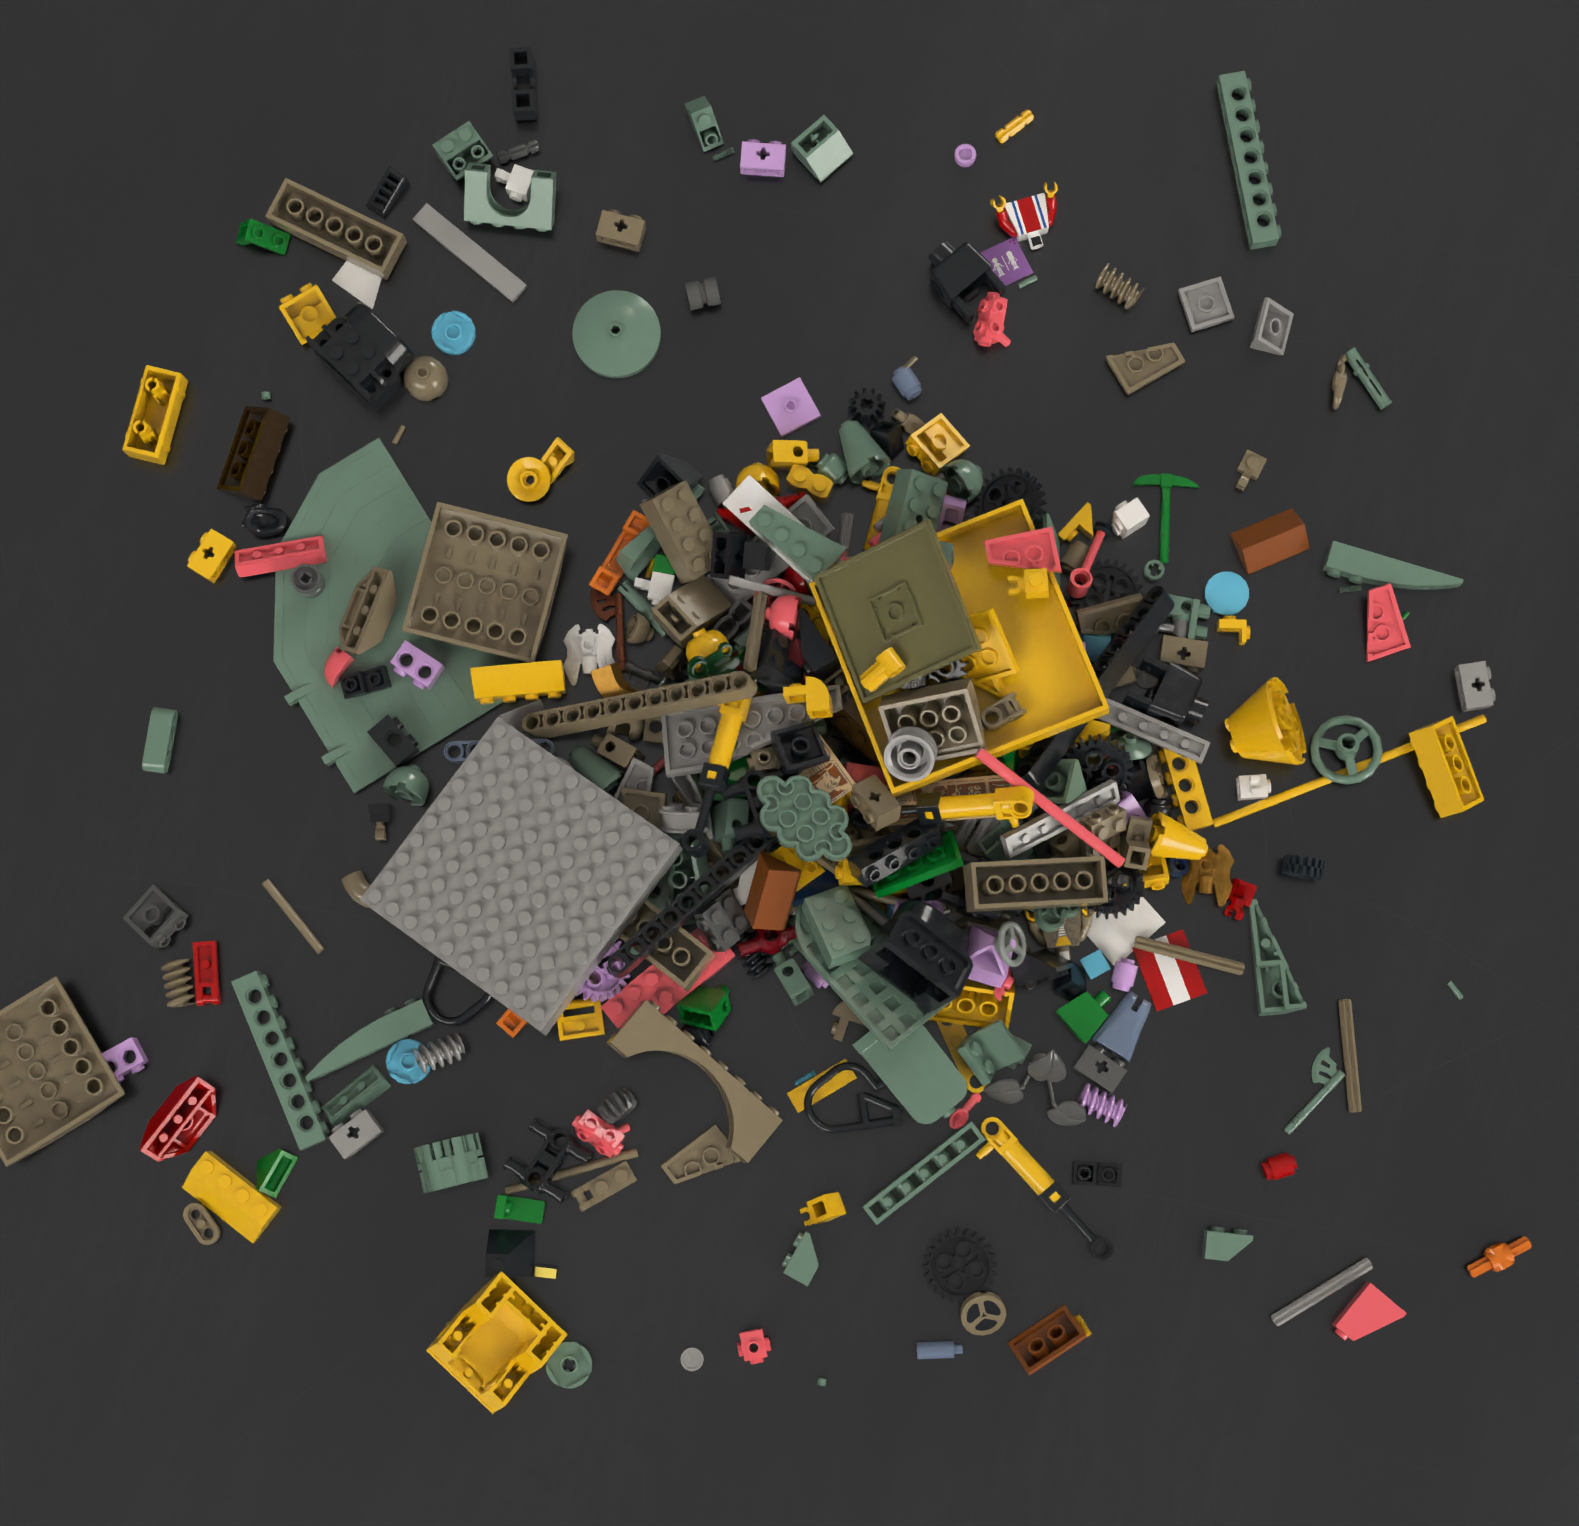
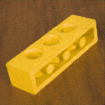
[1158,747,1213,831]

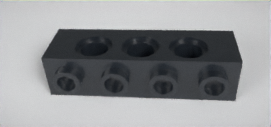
[847,818,943,888]

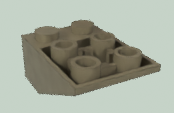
[651,575,733,649]

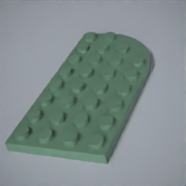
[795,885,953,1052]

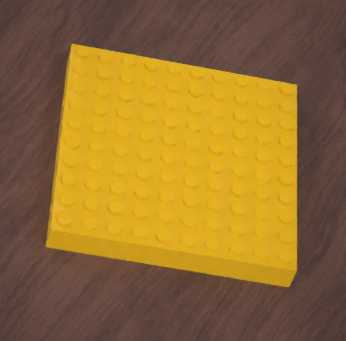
[809,499,1109,798]

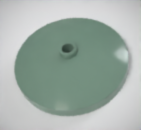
[572,290,661,379]

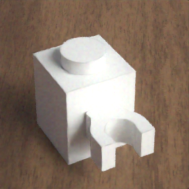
[494,164,534,202]
[634,571,676,606]
[1236,774,1271,801]

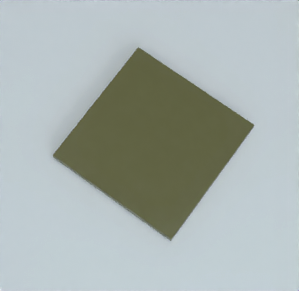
[813,519,982,704]

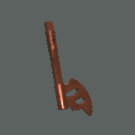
[590,588,626,672]

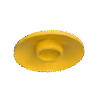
[507,457,551,502]

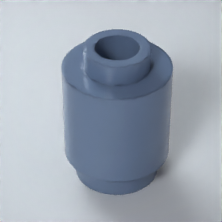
[891,366,923,400]

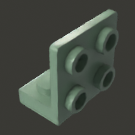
[957,1020,1026,1086]

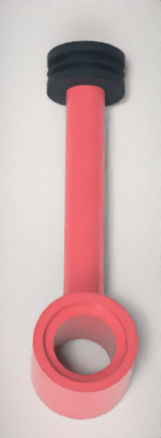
[1066,521,1112,598]

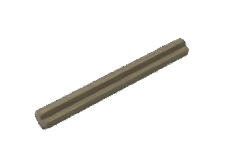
[1134,936,1245,975]
[1338,999,1362,1113]

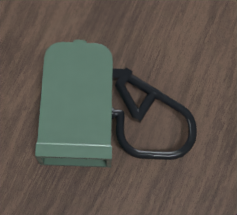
[804,1025,967,1133]

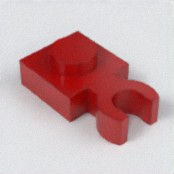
[1224,877,1257,921]

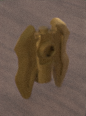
[1181,844,1234,907]

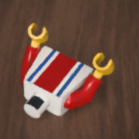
[990,181,1058,250]

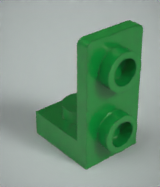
[236,219,290,255]
[494,1194,545,1224]

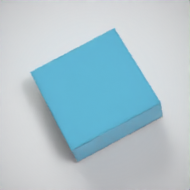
[1079,949,1111,980]

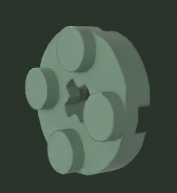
[546,1341,593,1389]

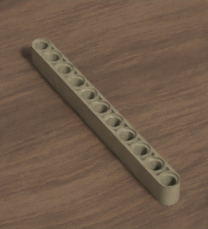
[522,671,758,739]

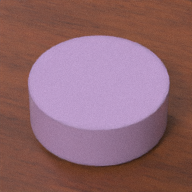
[954,144,976,167]

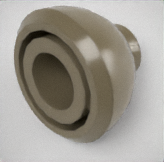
[625,613,654,644]

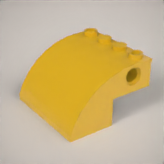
[426,1271,568,1414]

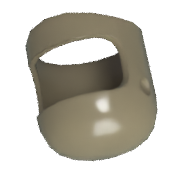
[606,709,645,741]

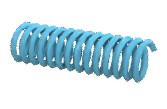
[795,1070,816,1087]

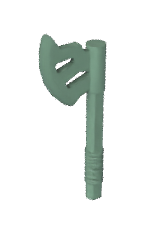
[1283,1047,1346,1135]

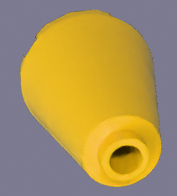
[1148,812,1208,860]

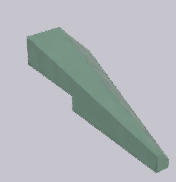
[616,484,705,584]
[1248,899,1307,1016]

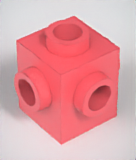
[737,1328,771,1364]

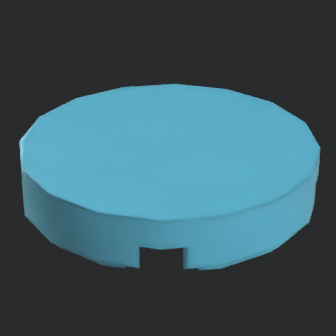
[431,311,476,355]
[1204,571,1249,616]
[386,1039,431,1084]

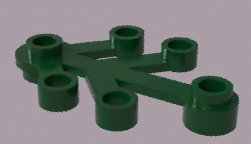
[687,642,768,691]

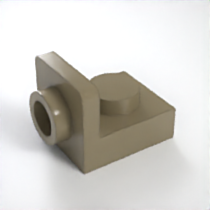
[655,645,683,681]

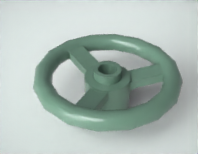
[1310,715,1383,785]

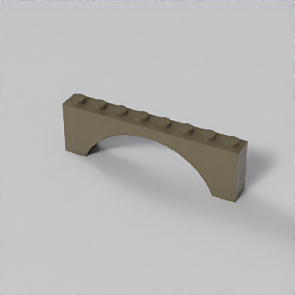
[606,1000,783,1163]

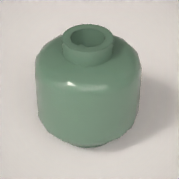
[815,453,848,485]

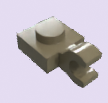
[1236,449,1267,491]

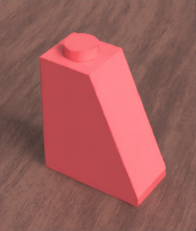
[1332,1282,1407,1341]

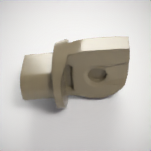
[891,409,925,434]

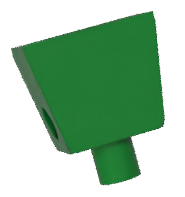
[676,984,731,1031]
[1055,989,1112,1044]

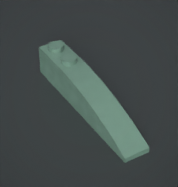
[1322,541,1464,590]
[305,997,435,1082]

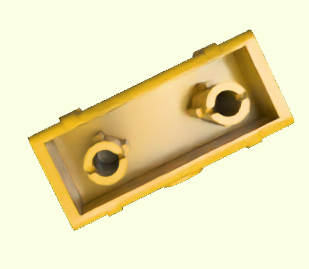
[122,365,188,465]

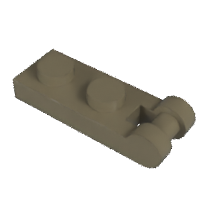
[570,1160,638,1212]

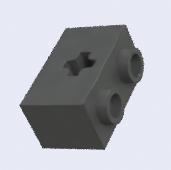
[1072,1044,1127,1094]

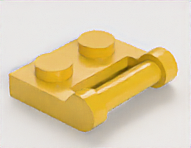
[557,997,605,1041]

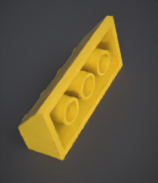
[470,660,566,705]
[1408,716,1484,818]
[929,979,1015,1029]
[182,1151,282,1244]

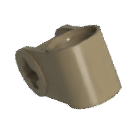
[982,692,1027,731]

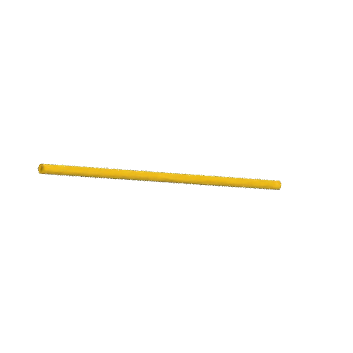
[1212,714,1486,828]

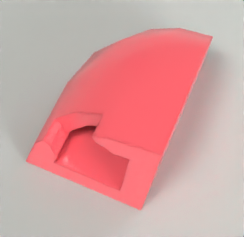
[324,646,354,688]

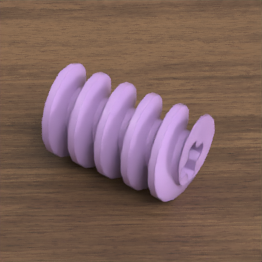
[1076,1082,1127,1127]

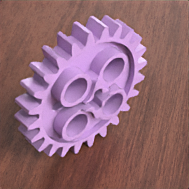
[576,941,630,1002]

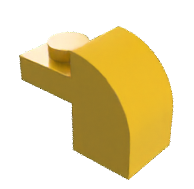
[783,676,833,719]

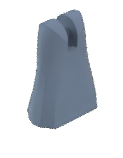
[1090,991,1152,1062]

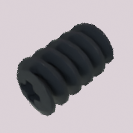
[732,931,774,981]

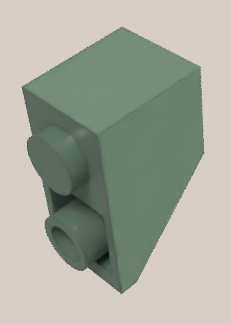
[685,95,724,152]
[1202,1226,1253,1261]

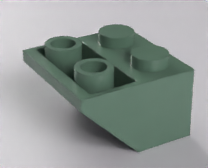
[791,115,853,183]
[433,121,494,181]
[782,1230,819,1286]

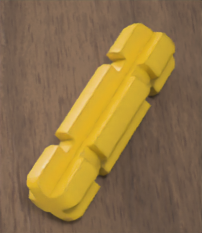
[995,109,1034,143]

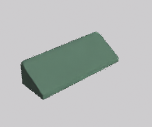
[321,1064,391,1127]

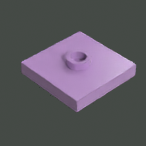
[761,377,821,437]

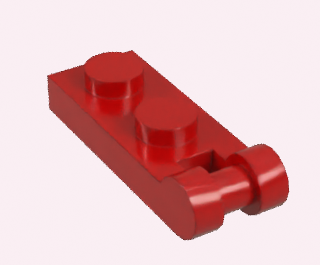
[192,941,221,1006]

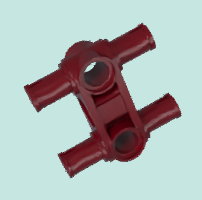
[737,904,796,957]

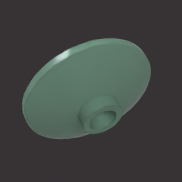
[1110,733,1152,760]

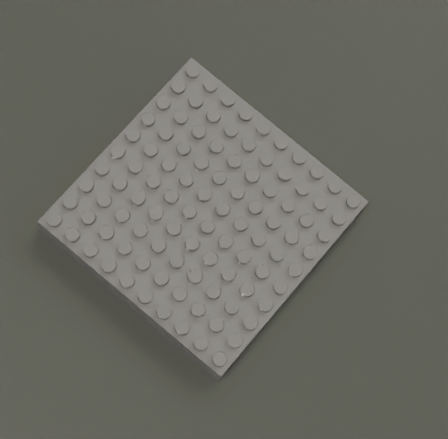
[360,717,683,1036]

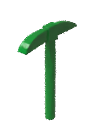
[1132,473,1199,564]

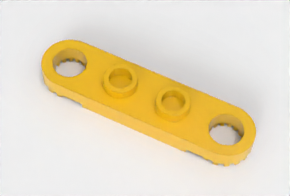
[936,1008,987,1093]

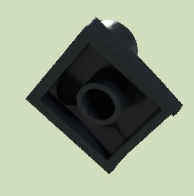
[770,720,830,776]

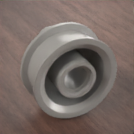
[884,726,938,782]
[658,803,709,833]

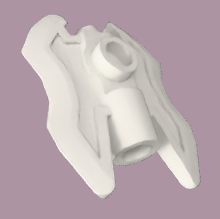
[563,624,615,686]

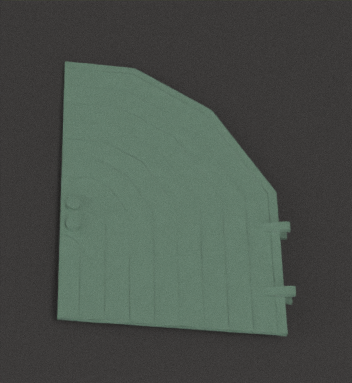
[273,438,519,794]

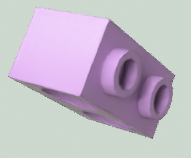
[936,494,967,533]
[390,640,445,690]
[102,1037,149,1083]

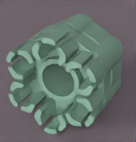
[414,1132,488,1193]

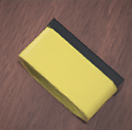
[534,1264,558,1279]

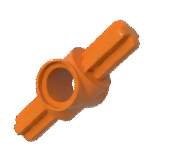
[1467,1236,1532,1278]

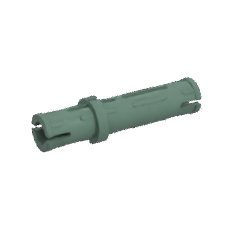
[1345,347,1392,410]
[618,580,668,638]

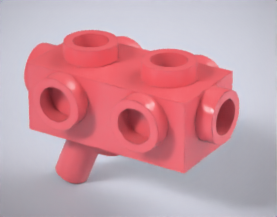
[973,292,1011,347]
[572,1109,630,1158]

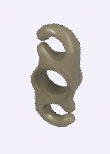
[1332,354,1347,409]

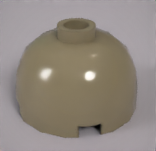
[403,355,449,401]

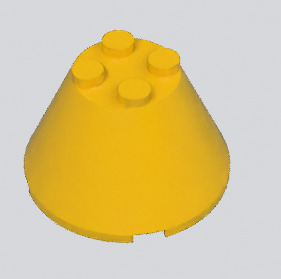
[1225,677,1306,765]

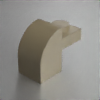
[1120,815,1153,870]
[831,1001,865,1042]

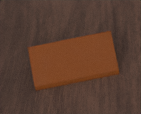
[1230,508,1310,575]
[744,851,802,930]
[1008,1304,1087,1376]

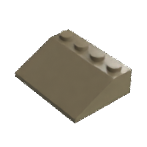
[878,677,987,761]

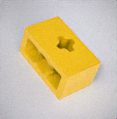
[187,529,238,583]

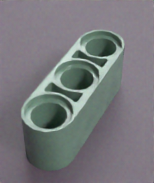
[142,707,178,774]

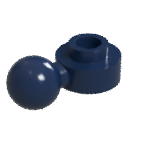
[1166,858,1189,878]

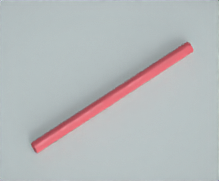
[975,748,1125,868]

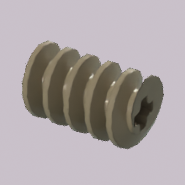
[1095,263,1145,309]
[161,958,196,1008]

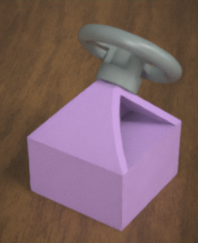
[966,921,1026,988]

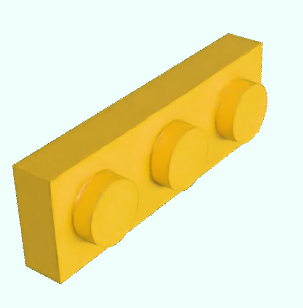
[787,1058,857,1113]

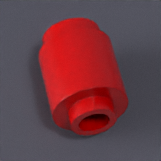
[1261,1152,1298,1181]

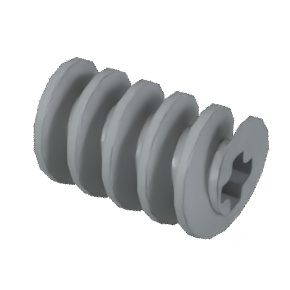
[413,1032,465,1074]

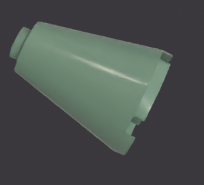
[839,420,891,484]
[569,746,626,797]

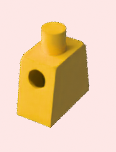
[766,440,819,471]

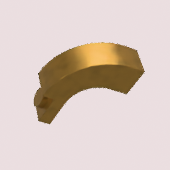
[590,662,670,708]

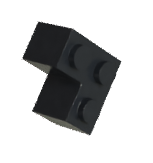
[748,629,803,694]

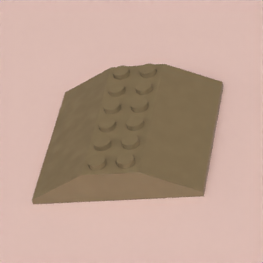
[402,502,568,663]
[0,976,125,1167]

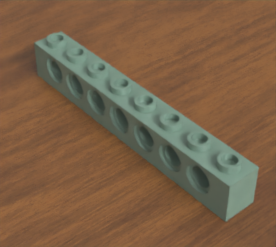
[1216,71,1281,250]
[231,971,330,1150]

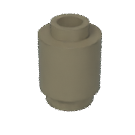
[1060,540,1089,575]

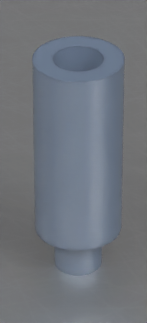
[916,1341,963,1359]

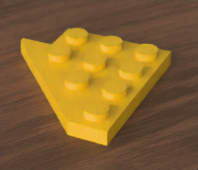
[943,607,1020,697]

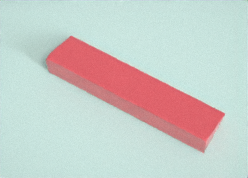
[234,535,327,577]

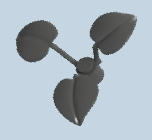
[984,1049,1087,1126]

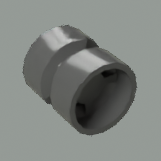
[685,276,721,311]
[291,564,325,598]

